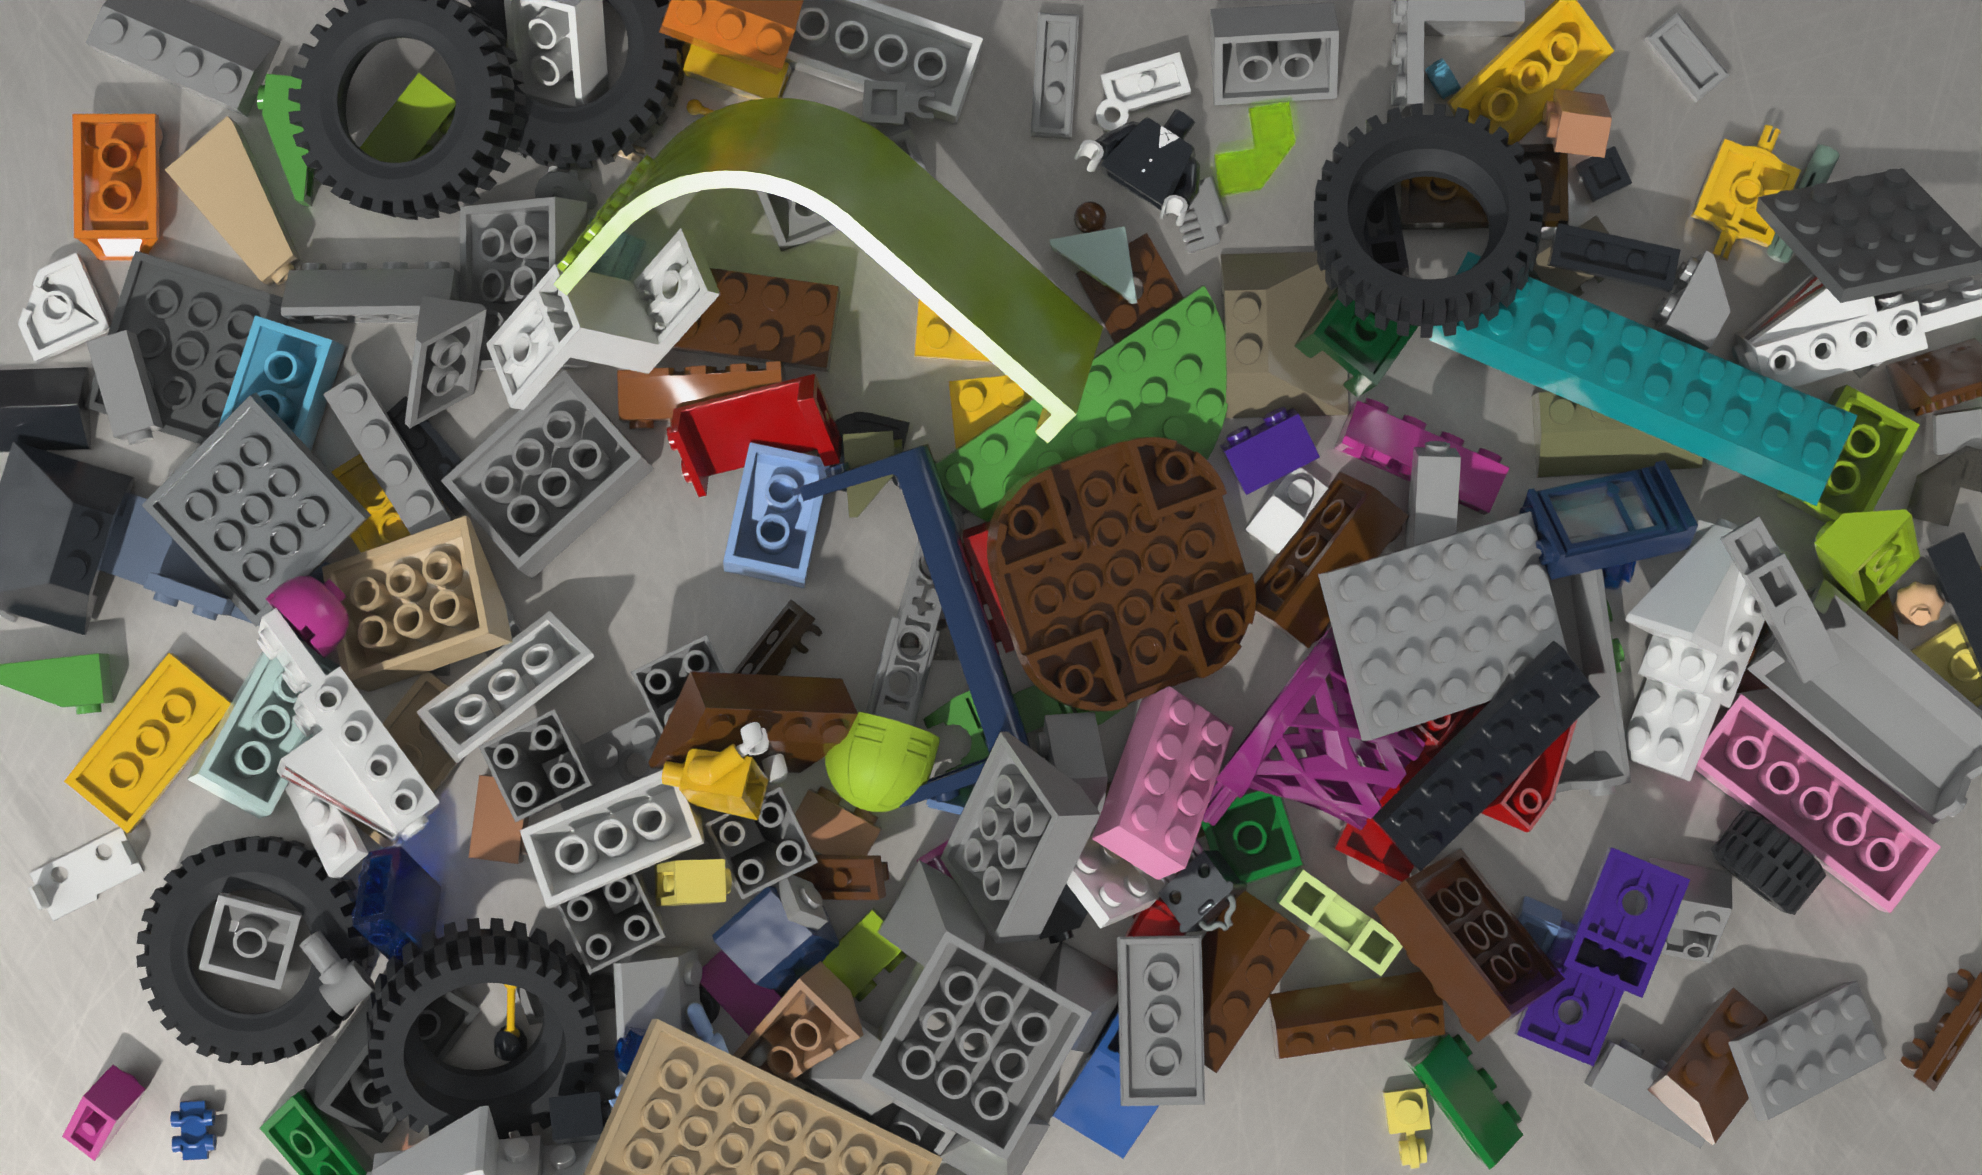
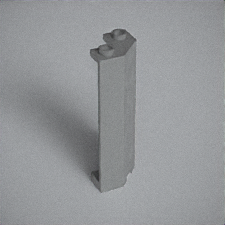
[1545,535,1631,801]
[1747,579,1982,824]

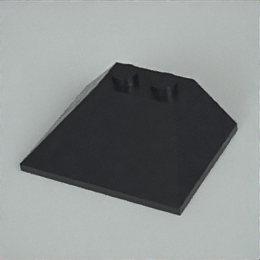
[0,441,135,635]

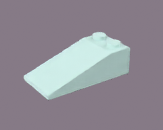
[188,645,340,819]

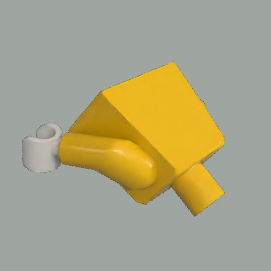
[662,722,788,820]

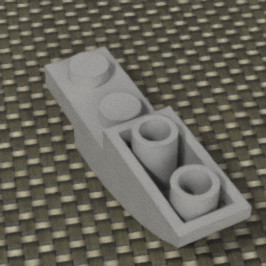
[1720,517,1841,684]

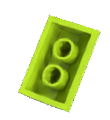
[1814,509,1920,612]

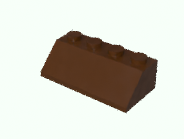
[1255,472,1409,649]
[1201,891,1311,1074]
[1269,971,1445,1059]

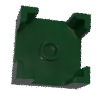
[1295,287,1419,398]

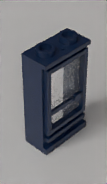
[1519,460,1698,580]

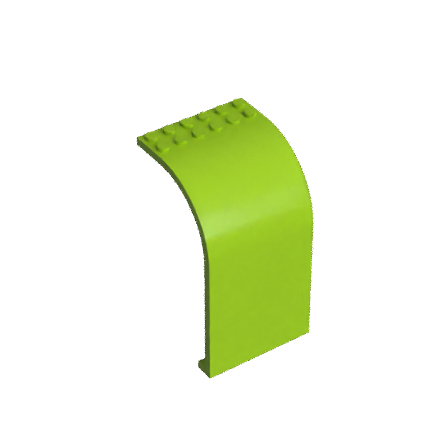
[553,98,1103,443]

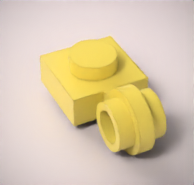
[1383,1086,1431,1169]

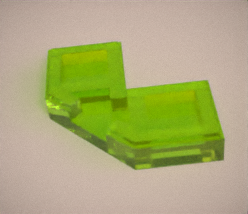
[1214,102,1296,197]

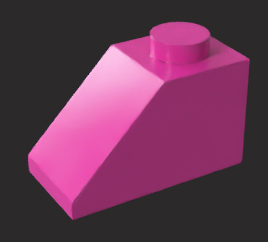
[62,1064,146,1161]

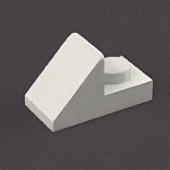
[1245,468,1328,554]

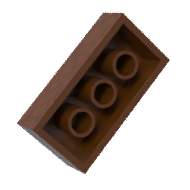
[671,268,841,372]

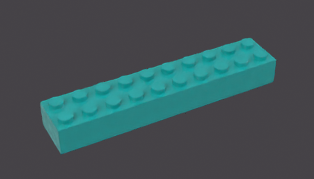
[1429,251,1858,506]

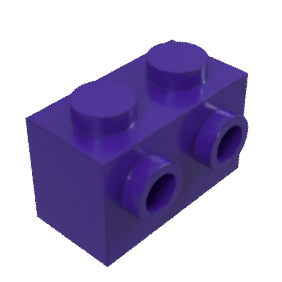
[1220,407,1320,495]

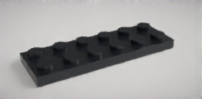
[1372,641,1601,872]

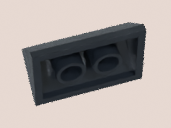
[0,367,91,453]

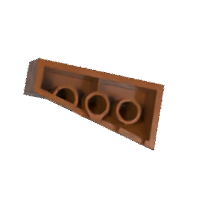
[617,361,786,430]

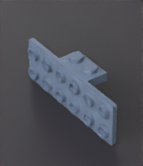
[100,493,332,642]

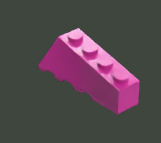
[1334,398,1509,515]

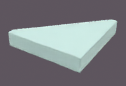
[1050,226,1137,304]

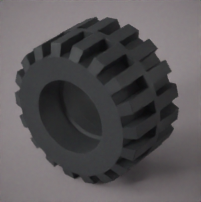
[1711,810,1826,915]

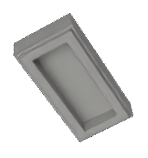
[1644,12,1730,103]

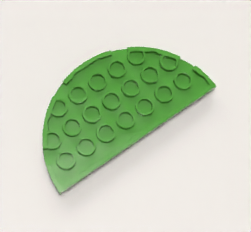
[935,285,1228,522]

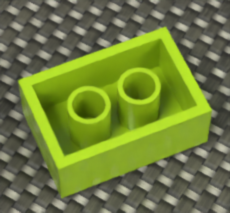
[1776,384,1920,523]

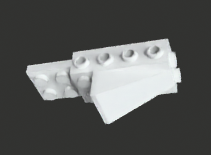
[1625,518,1791,781]
[366,1106,598,1175]

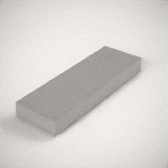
[1031,12,1079,139]

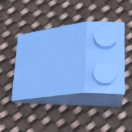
[723,442,830,588]

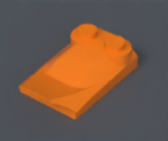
[72,114,163,261]

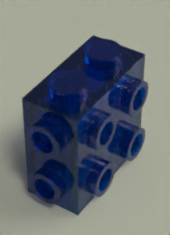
[352,846,441,962]

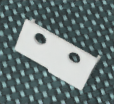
[28,828,144,921]

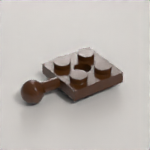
[1074,201,1183,343]

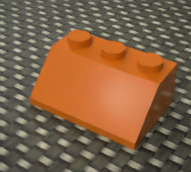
[659,0,803,75]

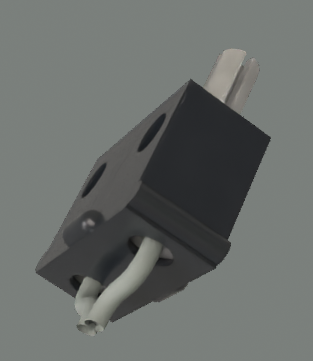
[1158,838,1247,932]

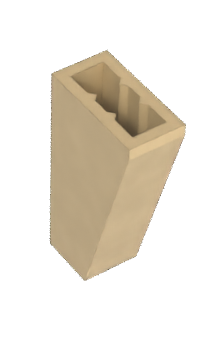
[165,116,301,286]

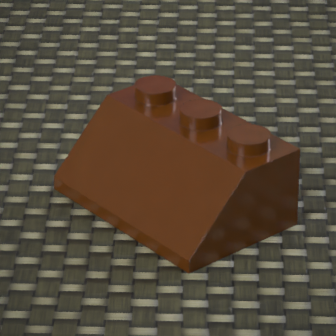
[1647,987,1768,1145]

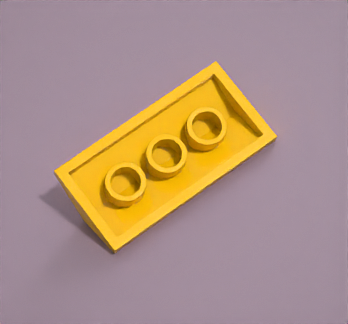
[1447,0,1614,145]

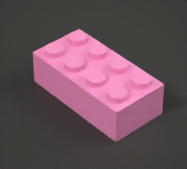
[1092,686,1234,880]

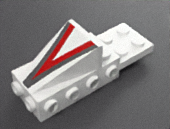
[1732,273,1982,388]
[257,608,440,842]

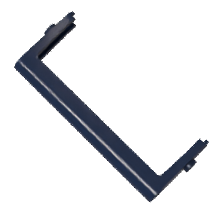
[792,444,1031,808]

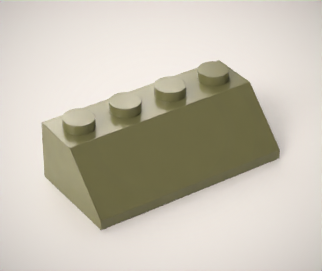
[1532,392,1703,478]

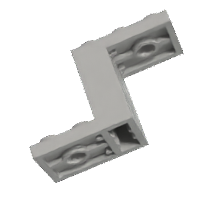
[1391,0,1525,117]

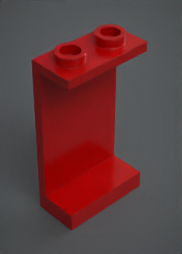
[667,374,842,497]

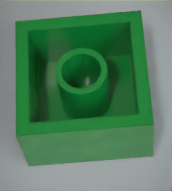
[1201,791,1305,884]

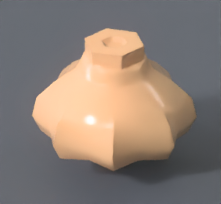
[1892,581,1945,628]

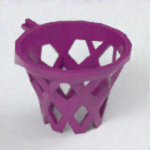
[1203,625,1425,830]

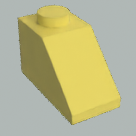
[654,859,732,907]

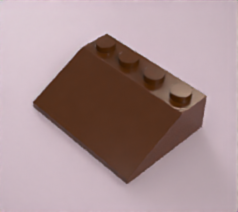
[648,671,858,773]
[1373,848,1565,1042]

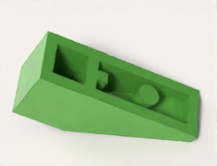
[257,74,315,207]
[0,653,114,715]

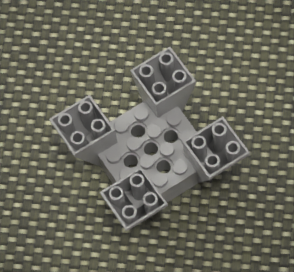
[479,635,818,975]
[794,860,1118,1175]

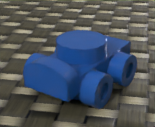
[170,1100,217,1160]

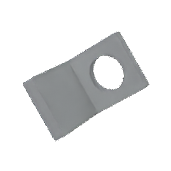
[1932,407,1982,455]

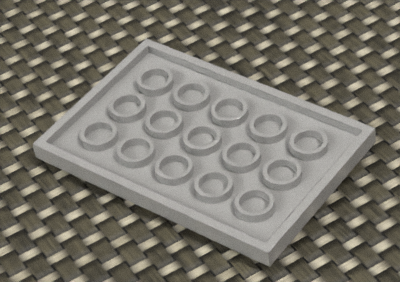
[1318,512,1567,741]

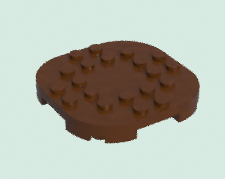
[987,437,1256,711]

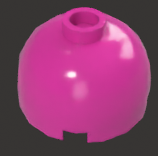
[265,576,349,658]

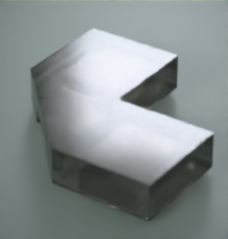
[1907,445,1982,527]

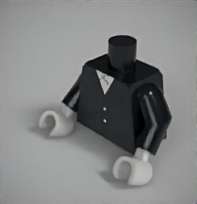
[1074,109,1200,226]

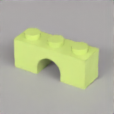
[1275,867,1403,977]

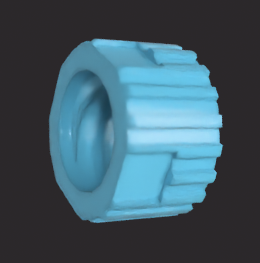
[1425,58,1461,99]

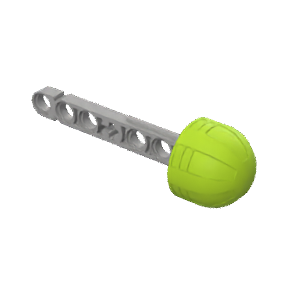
[825,493,968,812]

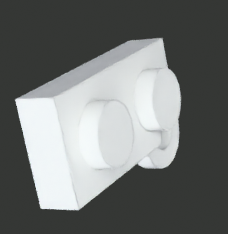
[1096,52,1191,131]

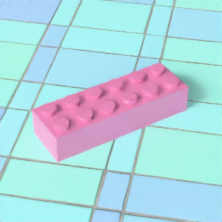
[1695,694,1941,913]

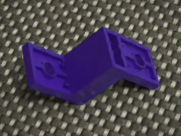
[1514,847,1690,1067]

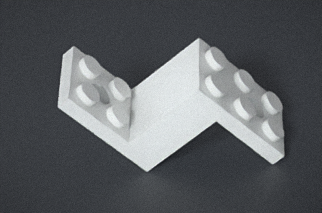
[486,228,720,410]

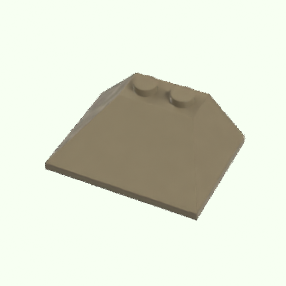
[1220,252,1349,419]

